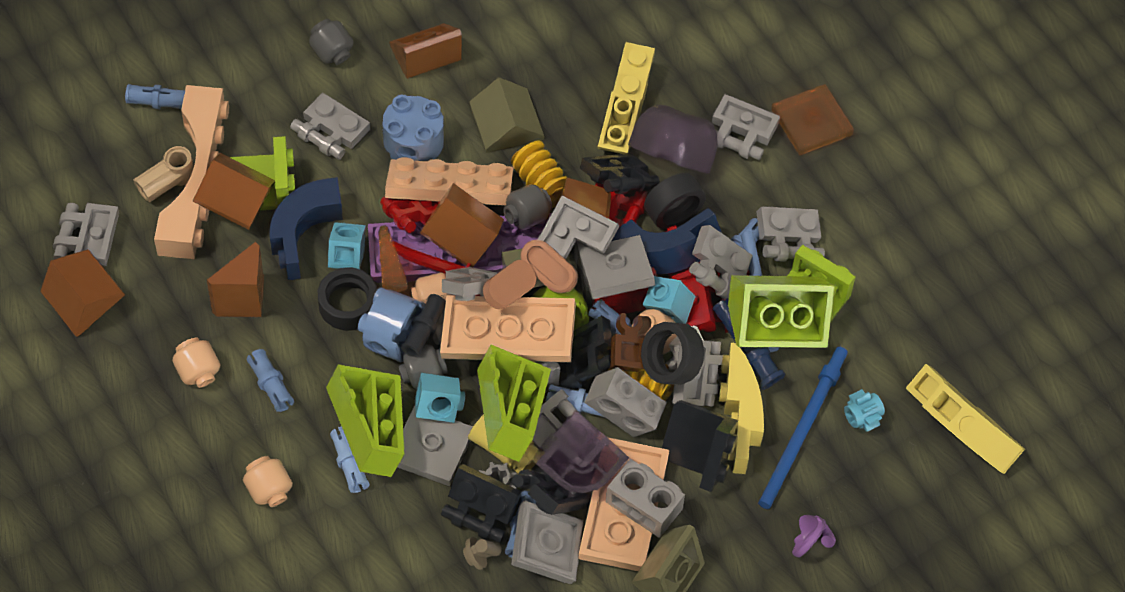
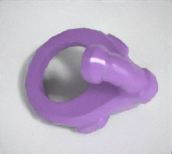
[792,515,836,557]

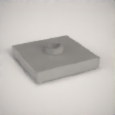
[578,235,655,299]
[397,406,473,486]
[511,500,583,584]

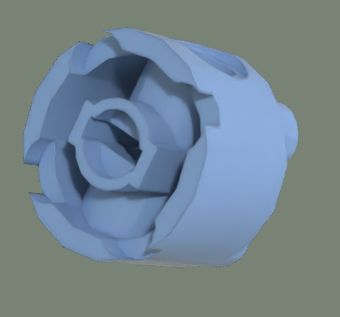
[383,95,444,161]
[358,288,425,362]

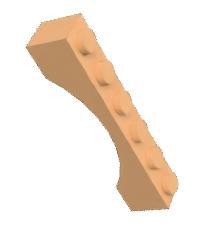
[154,85,229,259]

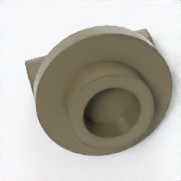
[463,537,502,570]

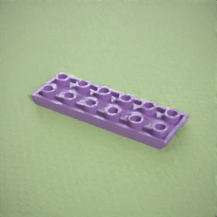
[368,213,552,283]

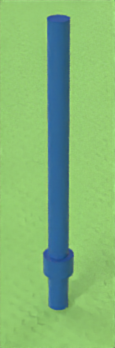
[758,347,848,509]

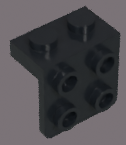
[662,400,738,492]

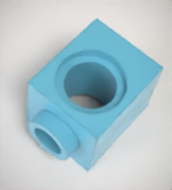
[328,222,366,270]
[643,276,695,324]
[415,373,465,423]

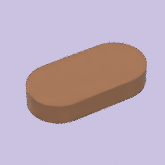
[521,240,578,293]
[483,260,536,309]

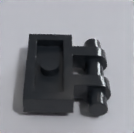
[580,153,660,194]
[557,315,612,389]
[441,464,522,544]
[512,467,591,515]

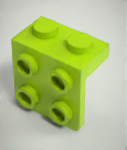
[230,136,295,210]
[787,245,856,323]

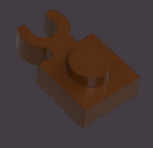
[611,313,645,373]

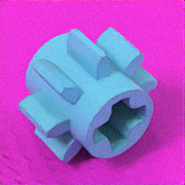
[844,389,885,432]

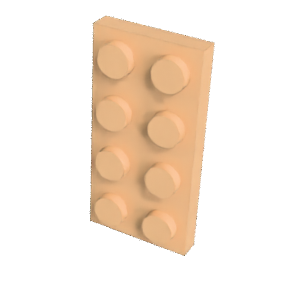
[385,157,513,205]
[440,295,576,362]
[578,437,669,571]

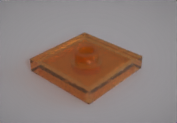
[771,84,854,155]

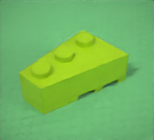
[477,345,551,462]
[326,364,404,477]

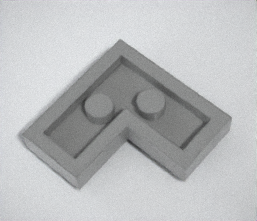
[538,196,619,259]
[442,267,497,301]

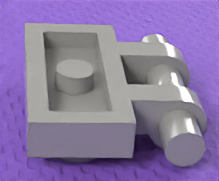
[290,92,370,160]
[704,94,780,161]
[53,203,119,266]
[756,207,825,262]
[689,225,753,300]
[673,340,723,406]

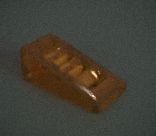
[379,225,408,292]

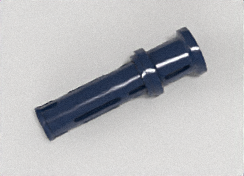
[713,298,786,390]

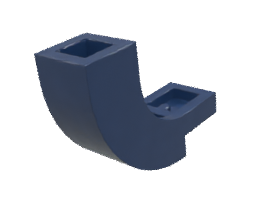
[270,177,343,280]
[612,208,722,274]

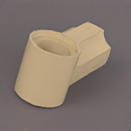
[133,146,194,203]

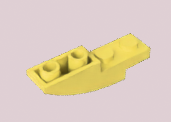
[598,42,655,155]
[719,343,764,474]
[906,364,1025,474]

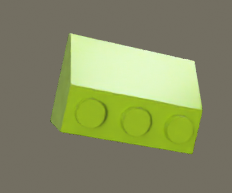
[728,275,835,348]

